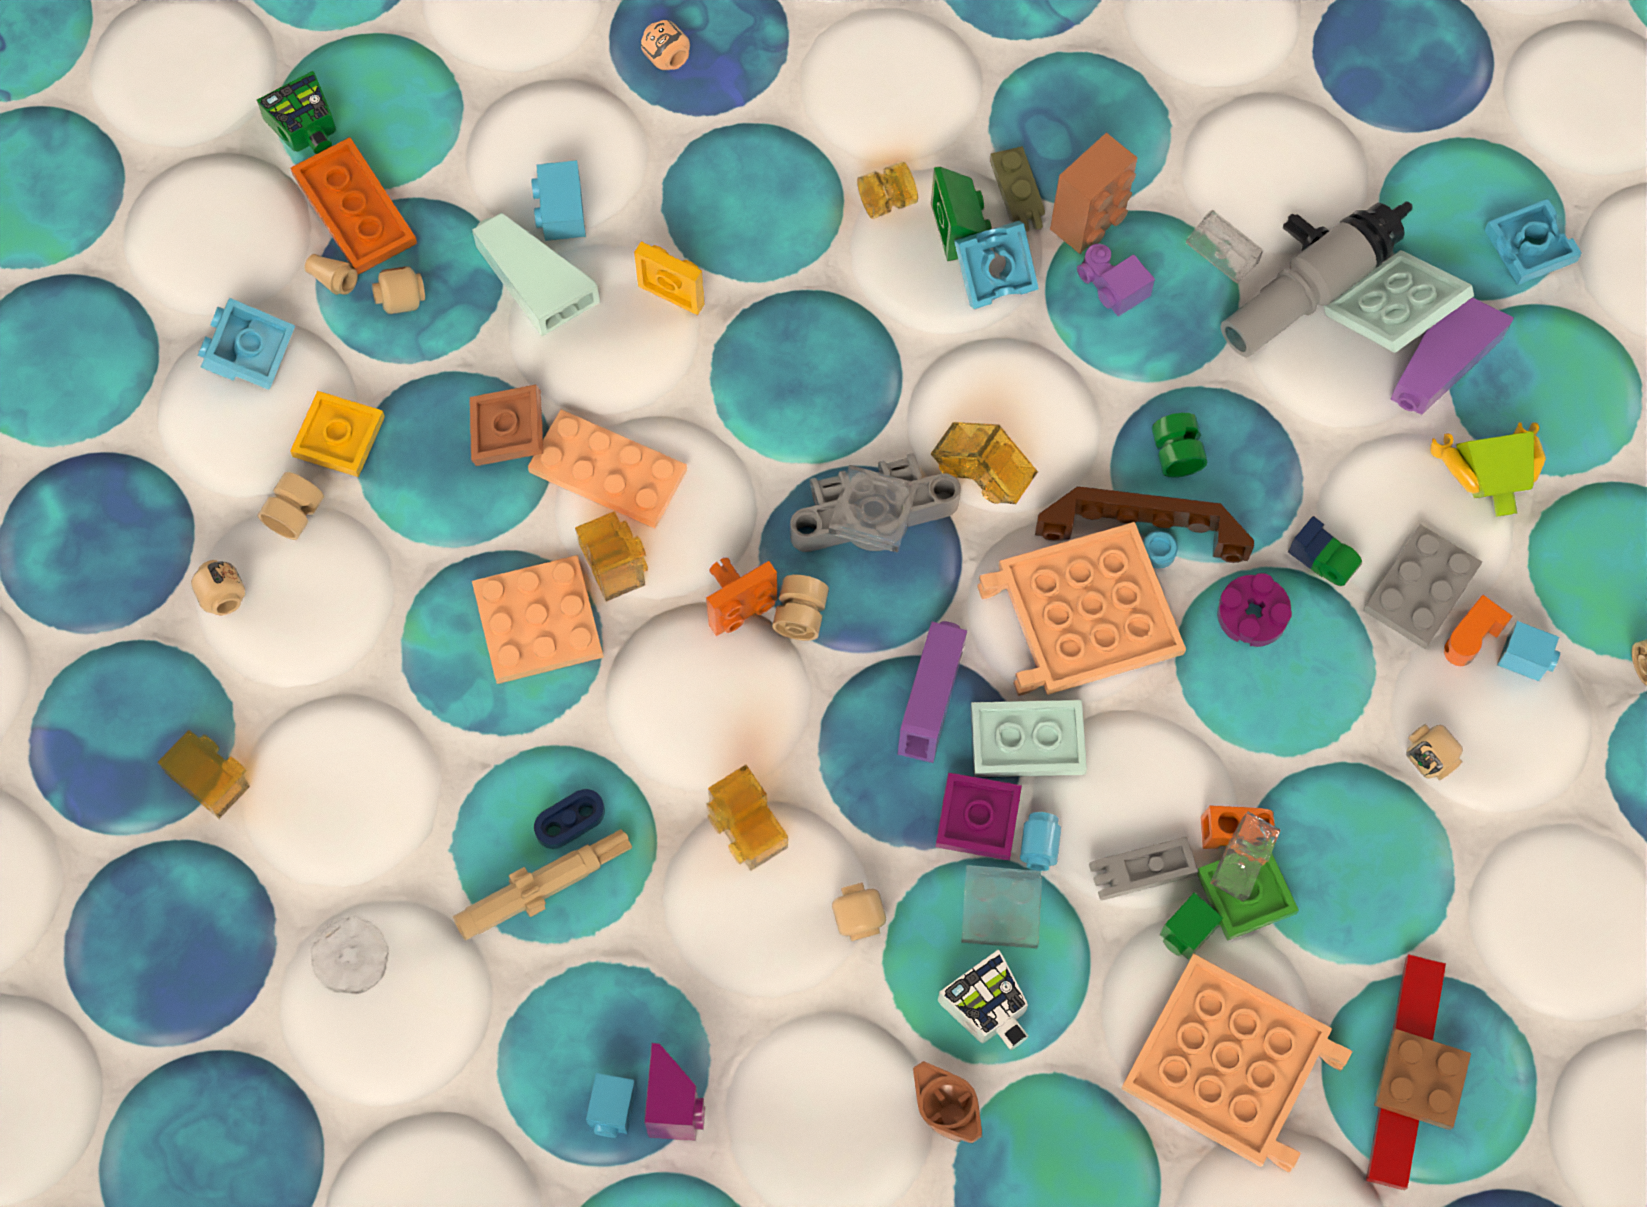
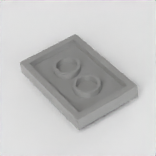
[1363,524,1482,649]

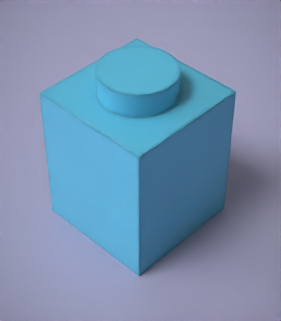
[1497,621,1561,681]
[586,1073,637,1138]

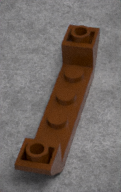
[1035,486,1254,563]

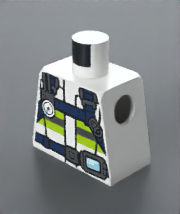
[938,950,1029,1050]

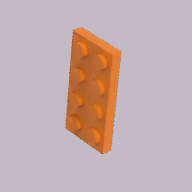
[290,137,417,275]

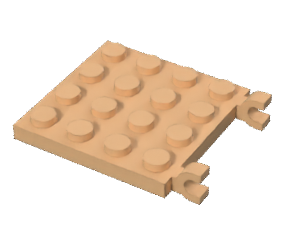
[977,522,1186,696]
[1121,953,1353,1173]

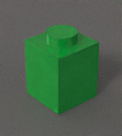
[1160,892,1223,960]

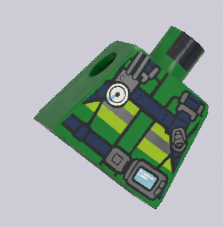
[256,71,336,154]

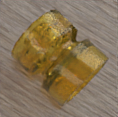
[857,161,918,219]

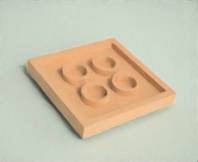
[472,555,604,684]

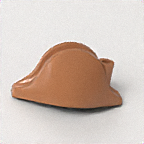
[913,1061,982,1143]

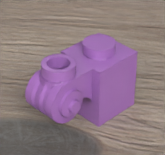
[1077,244,1155,317]

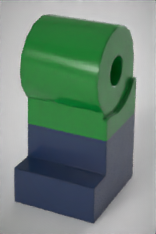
[1288,516,1362,586]

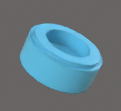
[1143,531,1178,569]

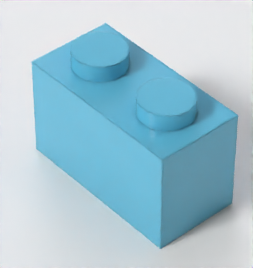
[531,160,586,241]

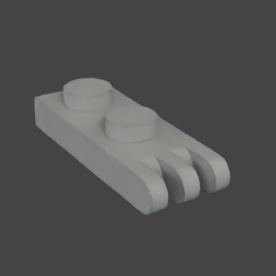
[1089,837,1198,900]

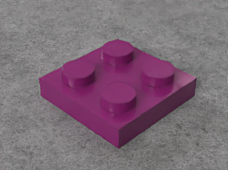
[935,772,1022,861]

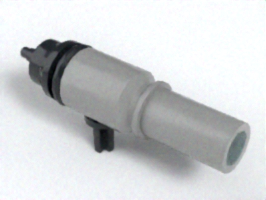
[1220,201,1413,358]

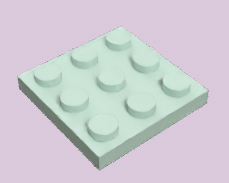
[1324,250,1474,353]

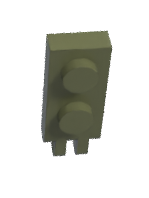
[990,146,1045,232]

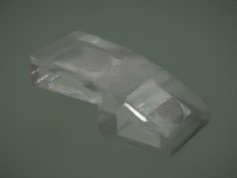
[1210,811,1280,902]

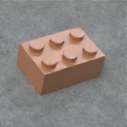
[1050,132,1137,254]

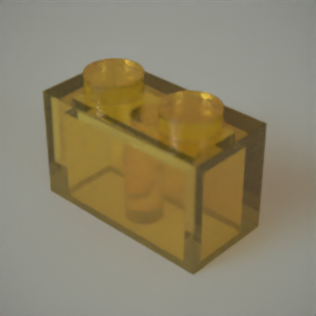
[157,730,250,819]

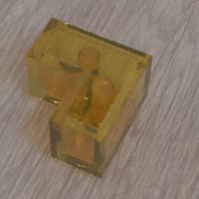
[931,422,1038,504]
[575,511,648,602]
[706,765,788,871]

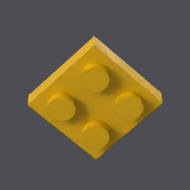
[634,241,705,315]
[290,391,385,477]

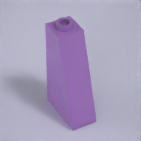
[1390,297,1514,415]
[898,621,967,763]

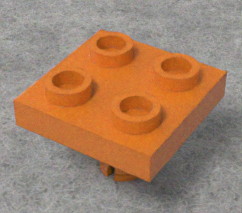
[706,557,777,636]

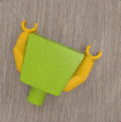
[1430,422,1546,517]

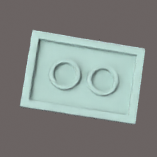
[970,700,1087,777]

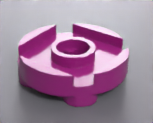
[1217,573,1292,647]

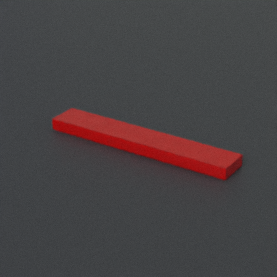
[1366,954,1446,1191]

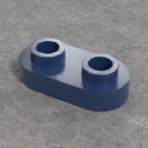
[534,789,605,849]

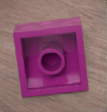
[644,1043,706,1141]

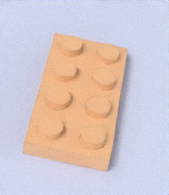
[528,409,687,528]

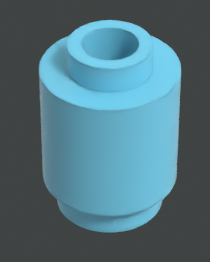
[1020,812,1061,871]

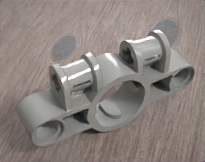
[790,453,961,552]

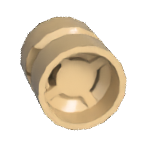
[257,472,324,540]
[772,575,829,641]

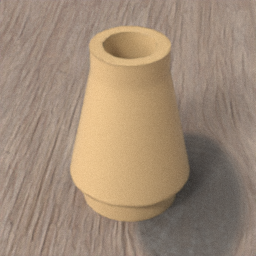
[305,254,358,295]

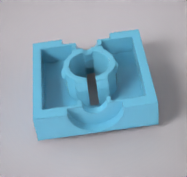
[1484,199,1582,285]
[954,221,1039,309]

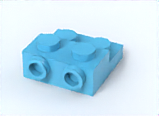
[197,298,295,390]

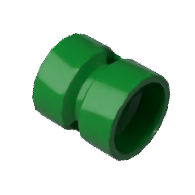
[1151,412,1208,478]

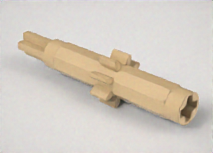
[453,829,632,940]

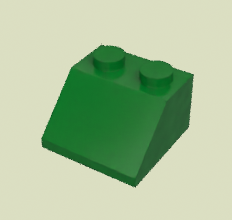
[931,166,992,261]

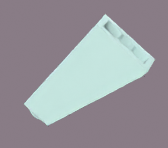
[472,213,600,336]

